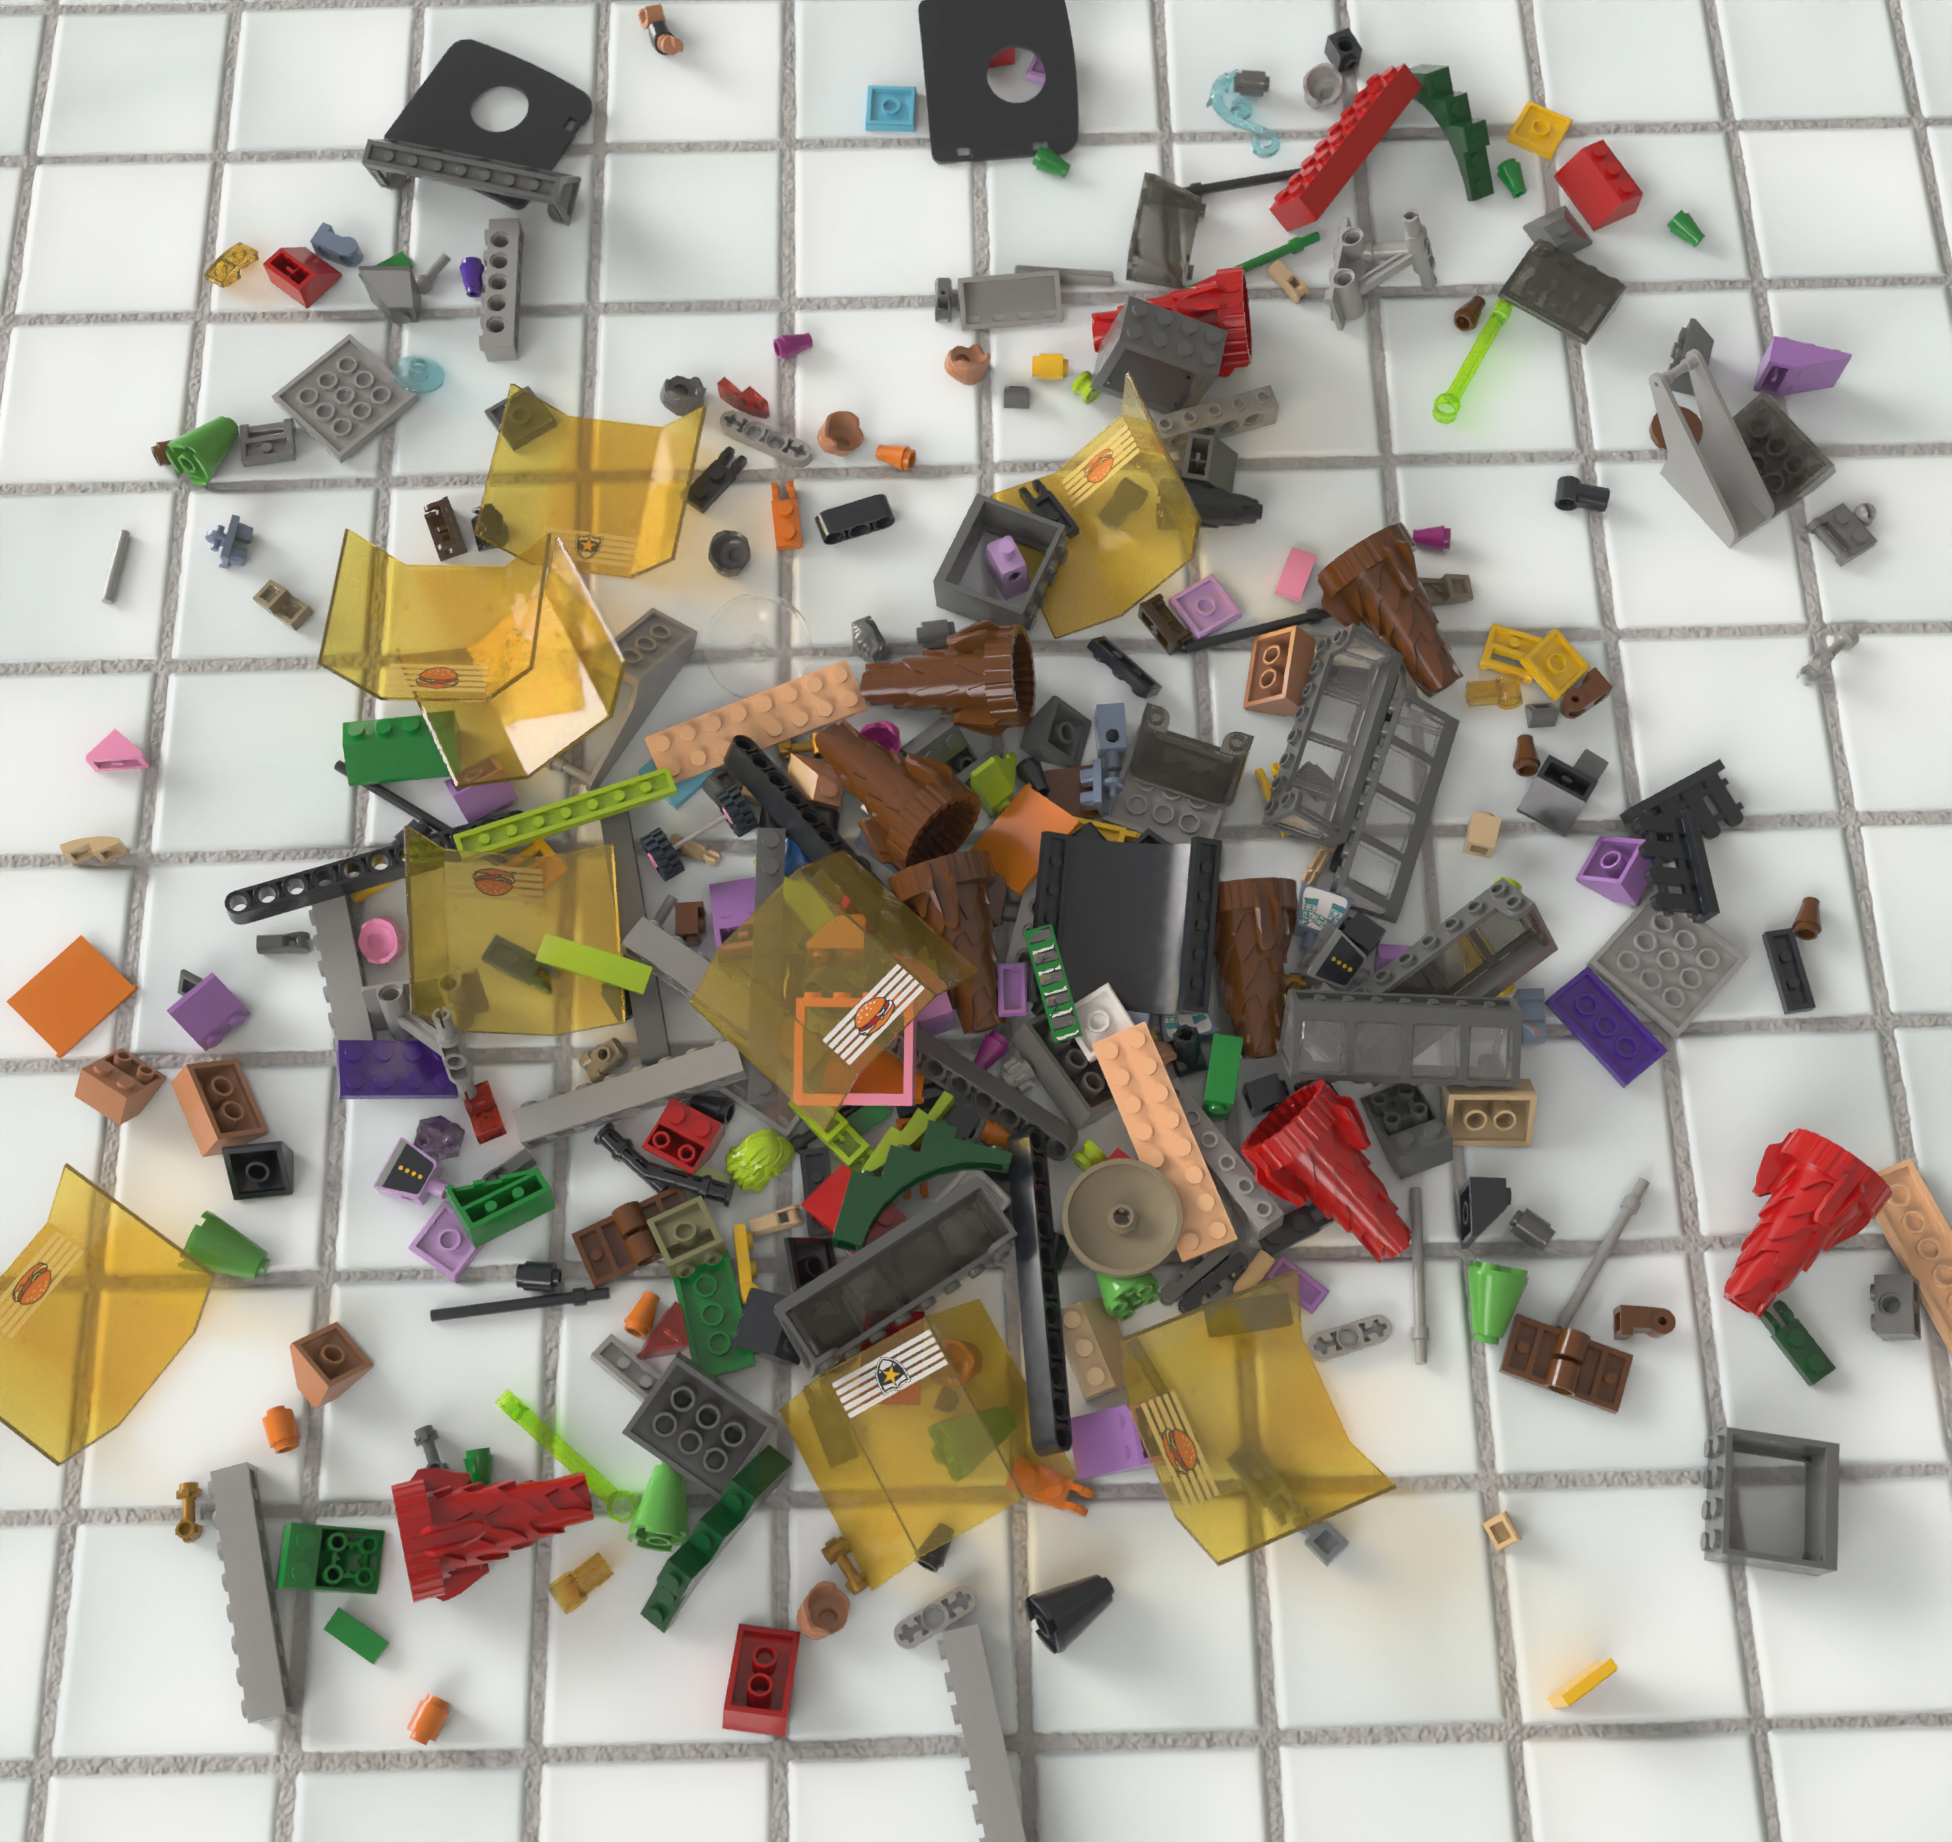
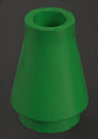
[1032,146,1071,178]
[1497,158,1527,198]
[1667,210,1705,247]
[463,1447,494,1486]

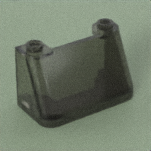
[1126,172,1207,290]
[1129,702,1254,809]

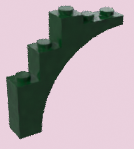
[1410,64,1494,201]
[832,1119,1012,1253]
[640,1445,793,1633]

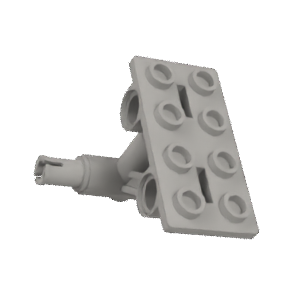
[1325,209,1437,330]
[362,968,489,1100]

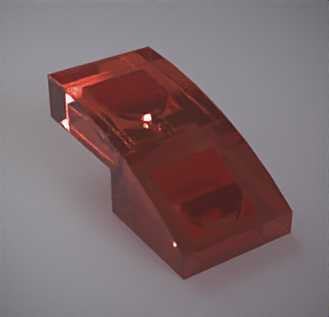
[717,377,770,419]
[463,1080,507,1145]

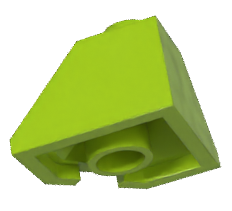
[971,752,1017,818]

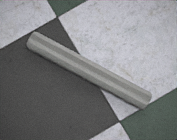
[1014,265,1114,287]

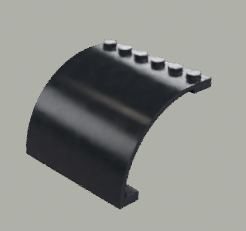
[1027,831,1222,1015]

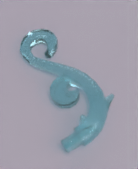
[1206,69,1280,158]

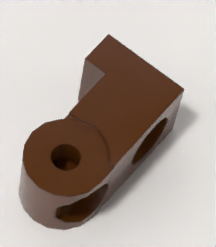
[1559,667,1613,719]
[1613,1305,1676,1340]

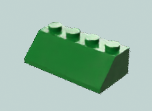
[342,712,460,786]

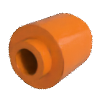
[262,1405,301,1454]
[407,1693,451,1746]

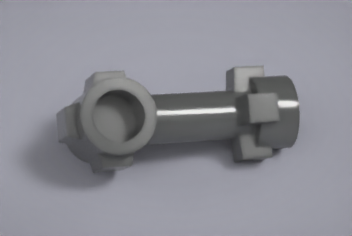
[414,1425,450,1470]

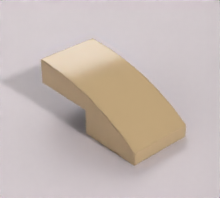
[60,836,129,864]

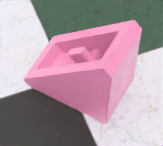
[86,729,151,772]

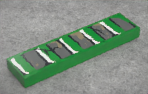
[1023,924,1083,1044]

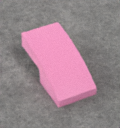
[1275,547,1317,602]

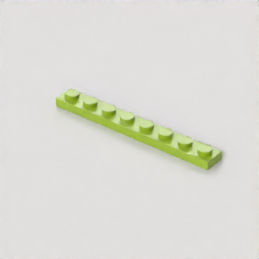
[453,767,678,864]

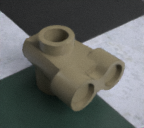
[579,1038,628,1084]

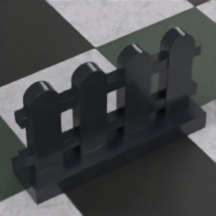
[1619,759,1744,865]
[1632,809,1720,924]

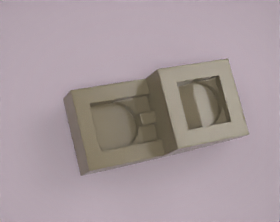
[1419,574,1474,606]
[252,579,314,631]

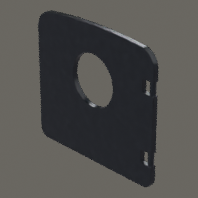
[918,0,1079,164]
[383,39,592,210]

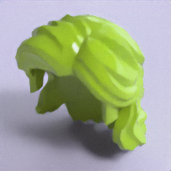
[725,1129,795,1193]

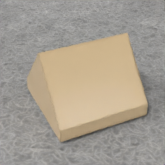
[1482,1511,1522,1552]

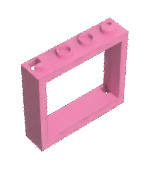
[795,993,917,1106]

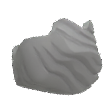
[1303,62,1346,109]

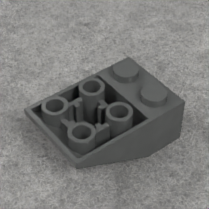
[1360,1083,1453,1180]

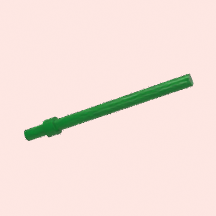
[1183,231,1321,289]

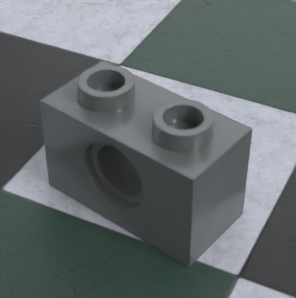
[1870,1274,1921,1341]

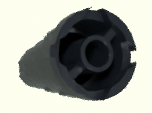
[1157,477,1263,531]

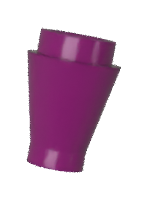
[773,333,813,360]
[1413,525,1451,552]
[973,1030,1010,1071]

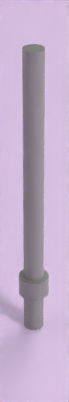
[1555,1178,1650,1329]
[1410,1187,1430,1365]

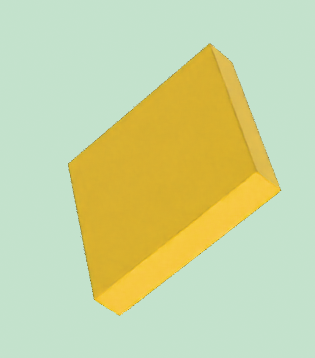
[1506,101,1573,160]
[1519,627,1591,702]
[1547,1658,1618,1709]

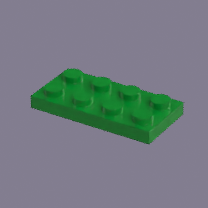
[673,1249,756,1377]

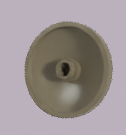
[1062,1158,1183,1278]

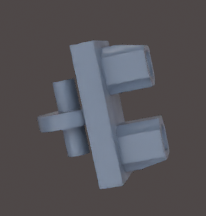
[205,514,253,569]
[1080,759,1125,816]

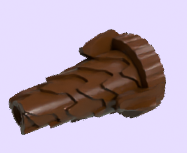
[1317,523,1464,698]
[860,619,1036,737]
[815,719,981,870]
[888,850,1007,1034]
[1213,877,1299,1059]

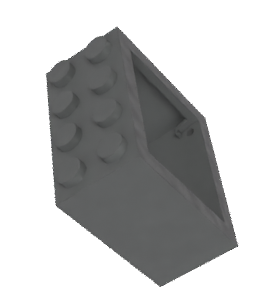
[1090,296,1228,414]
[933,493,1069,632]
[1700,1427,1840,1577]

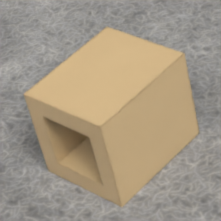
[1462,812,1501,859]

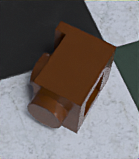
[675,901,706,947]

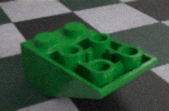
[275,1522,385,1594]

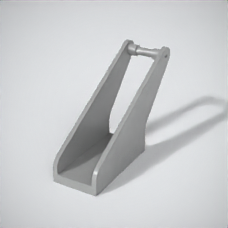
[1649,349,1775,548]
[545,608,698,791]

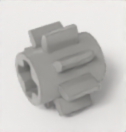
[1000,1058,1036,1094]

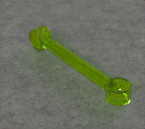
[1432,296,1515,424]
[494,1389,639,1524]

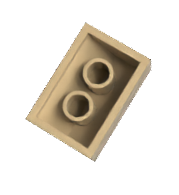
[1440,1079,1537,1146]
[1061,1297,1141,1403]

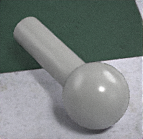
[415,253,451,294]

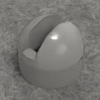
[1853,503,1877,526]

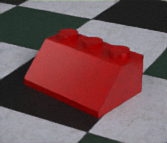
[1554,139,1643,231]

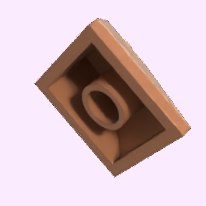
[786,753,844,811]
[290,1322,374,1409]

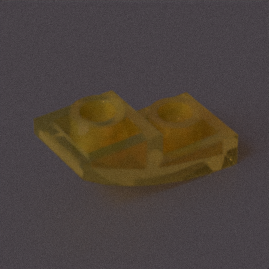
[204,242,259,288]

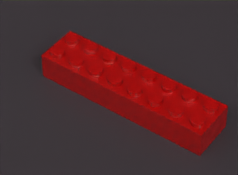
[1269,63,1422,232]

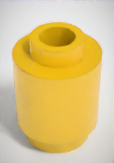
[1032,353,1069,380]

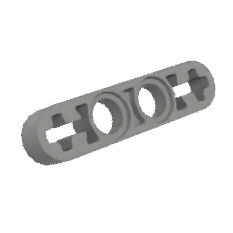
[720,410,812,468]

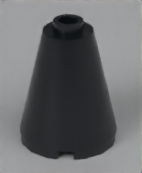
[1025,1574,1114,1654]

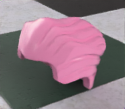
[358,916,405,965]

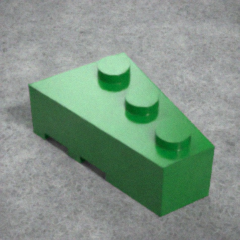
[444,1168,555,1248]

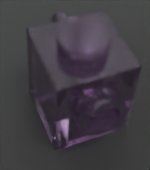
[413,1115,465,1161]

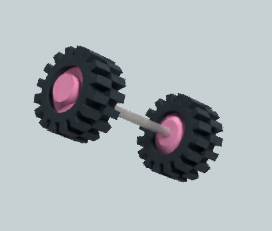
[640,784,759,882]

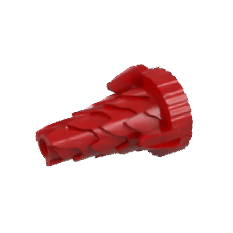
[1091,266,1252,378]
[1240,1079,1412,1263]
[1723,1128,1893,1320]
[391,1468,594,1603]

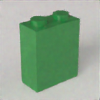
[1201,1033,1243,1122]

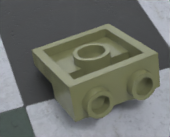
[646,1195,727,1278]

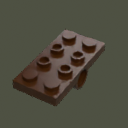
[571,1187,687,1289]
[1498,1314,1633,1414]

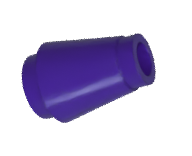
[459,257,485,298]

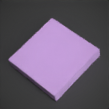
[1168,573,1243,640]
[408,1200,486,1282]

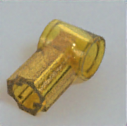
[1466,674,1523,709]
[548,1552,615,1615]

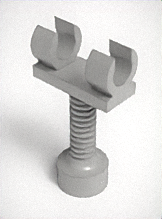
[1796,627,1859,686]

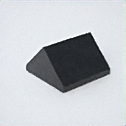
[222,1141,294,1201]
[784,1237,842,1301]

